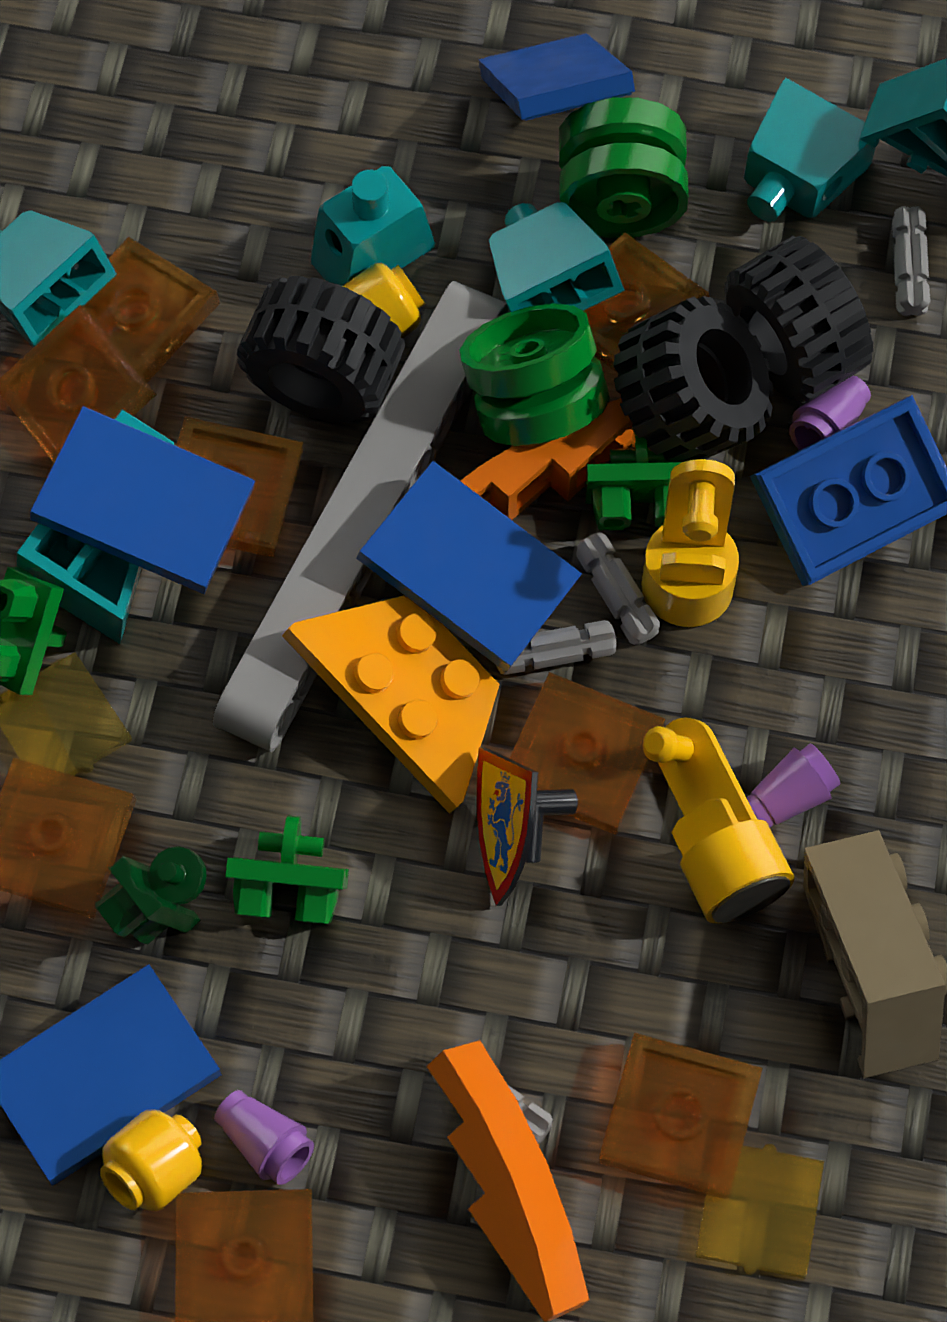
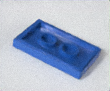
[478,33,635,121]
[750,395,947,586]
[30,406,256,594]
[356,461,582,672]
[0,964,221,1186]

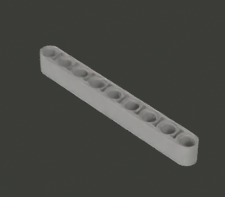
[213,281,509,752]

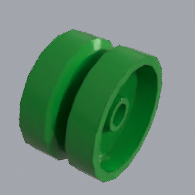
[558,98,689,238]
[459,303,611,446]

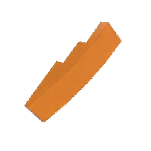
[461,398,633,520]
[426,1040,589,1322]

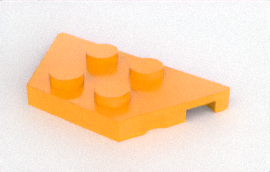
[282,595,500,814]

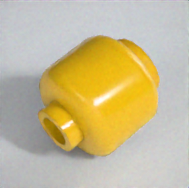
[342,263,425,338]
[100,1110,202,1211]

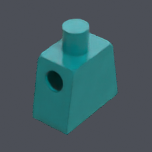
[744,78,876,222]
[311,166,435,286]
[489,202,625,312]
[0,210,117,349]

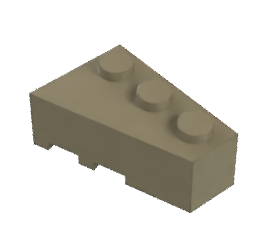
[803,830,947,1078]

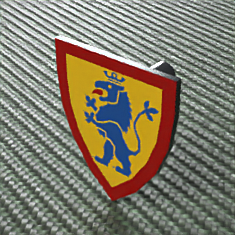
[476,747,578,906]

